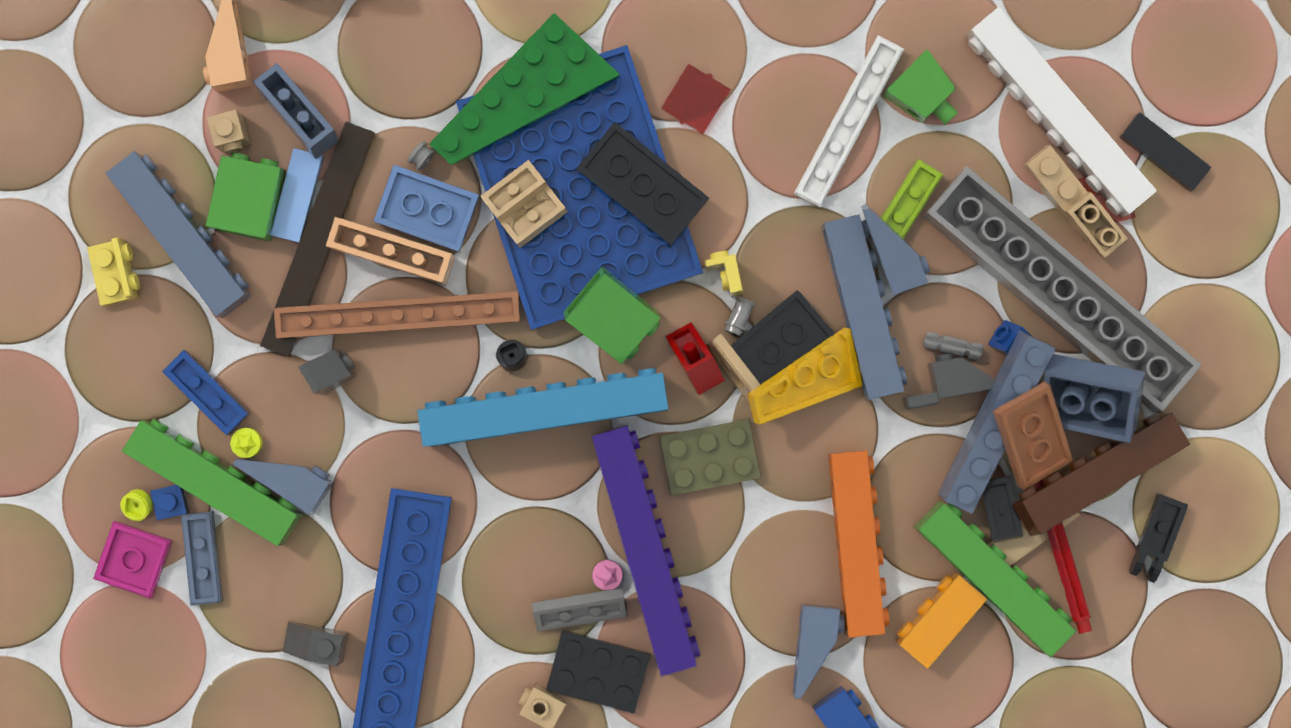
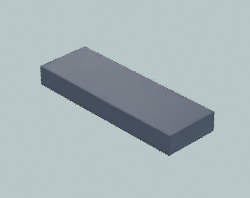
[181,511,223,606]

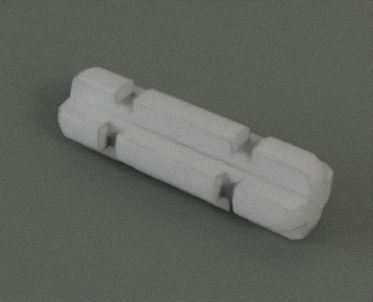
[923,332,983,360]

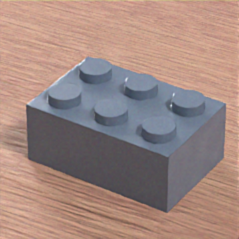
[1043,354,1145,443]

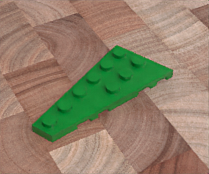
[429,13,620,166]

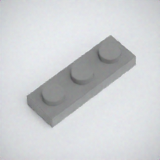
[532,588,627,632]

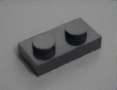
[982,476,1023,543]

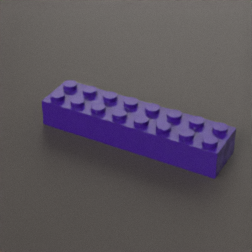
[592,426,701,676]

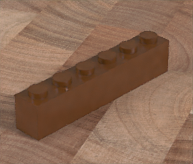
[1012,412,1191,536]

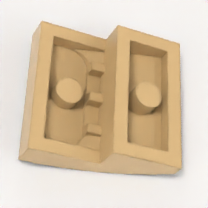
[480,160,568,248]

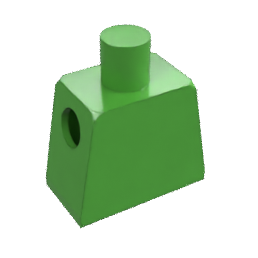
[883,49,958,125]

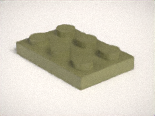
[660,419,761,496]

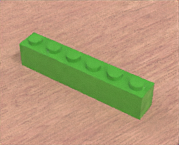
[121,418,302,546]
[914,501,1076,657]

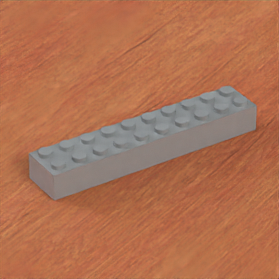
[922,166,1202,412]

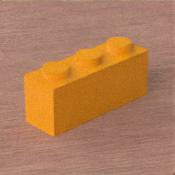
[896,573,987,669]

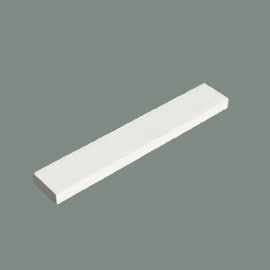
[793,35,904,208]

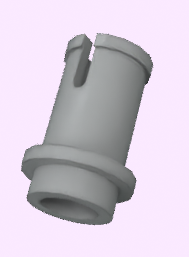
[724,296,755,337]

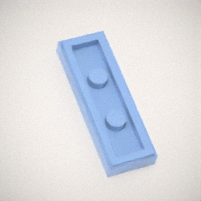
[270,148,324,243]

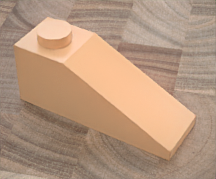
[203,0,253,92]

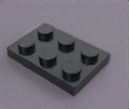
[731,290,835,385]
[546,630,650,713]

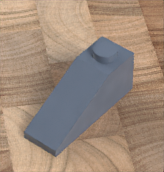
[861,204,930,295]
[233,459,334,514]
[792,604,844,699]

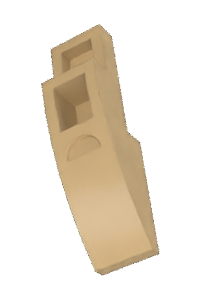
[1024,145,1128,258]

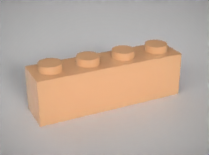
[326,217,455,285]

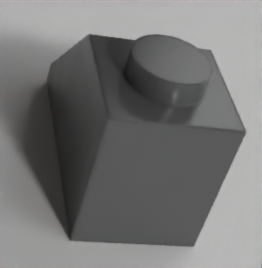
[298,349,355,395]
[928,353,996,399]
[283,621,349,666]

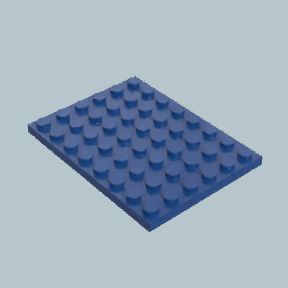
[456,45,703,330]

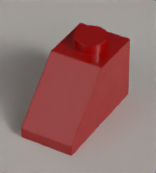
[665,322,725,395]

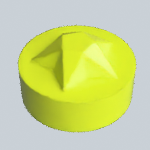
[230,428,263,458]
[120,489,153,521]

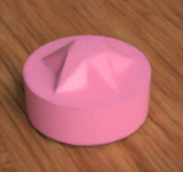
[592,560,623,590]

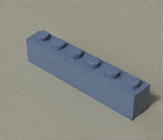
[105,151,251,318]
[821,214,907,401]
[938,330,1056,514]

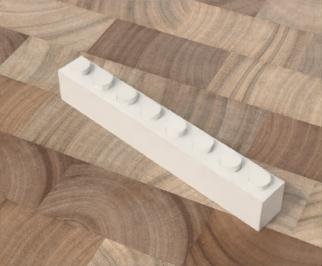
[966,7,1157,218]

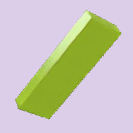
[870,159,944,239]

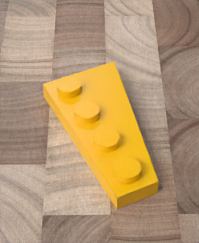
[748,327,863,425]

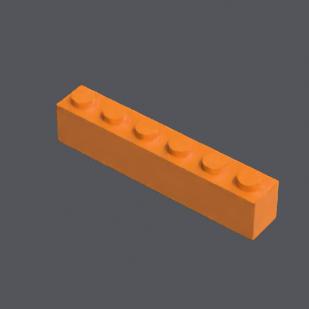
[828,450,889,637]

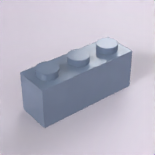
[253,63,339,160]

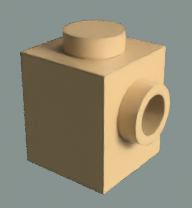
[206,109,251,154]
[518,683,567,728]

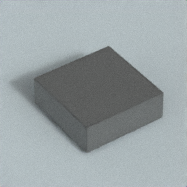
[903,392,939,409]

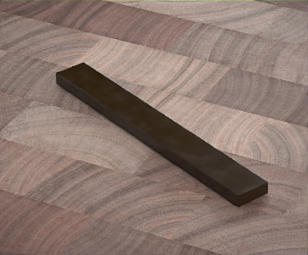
[260,122,375,357]

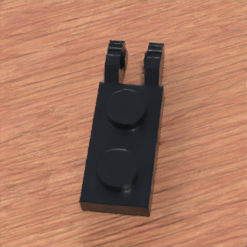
[1129,493,1188,583]

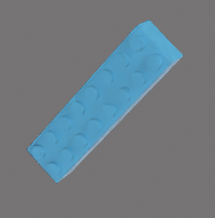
[417,368,668,447]

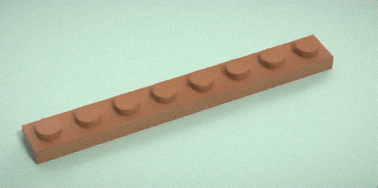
[274,291,520,339]

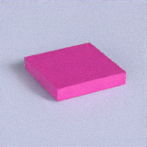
[93,521,173,598]

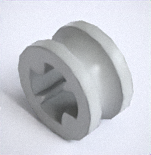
[407,141,436,171]

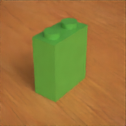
[206,152,286,242]
[563,267,660,364]

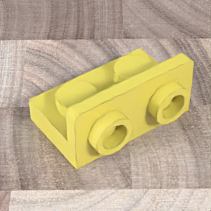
[87,237,140,307]
[705,251,743,297]

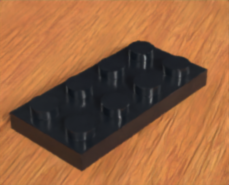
[576,122,709,246]

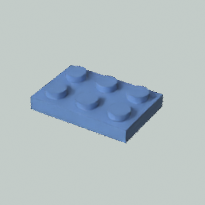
[374,165,480,253]

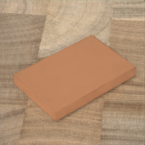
[993,382,1073,490]

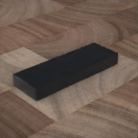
[1119,112,1211,192]

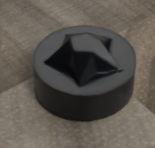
[496,340,528,372]

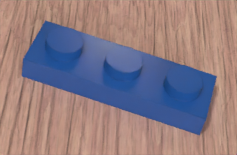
[162,350,250,435]

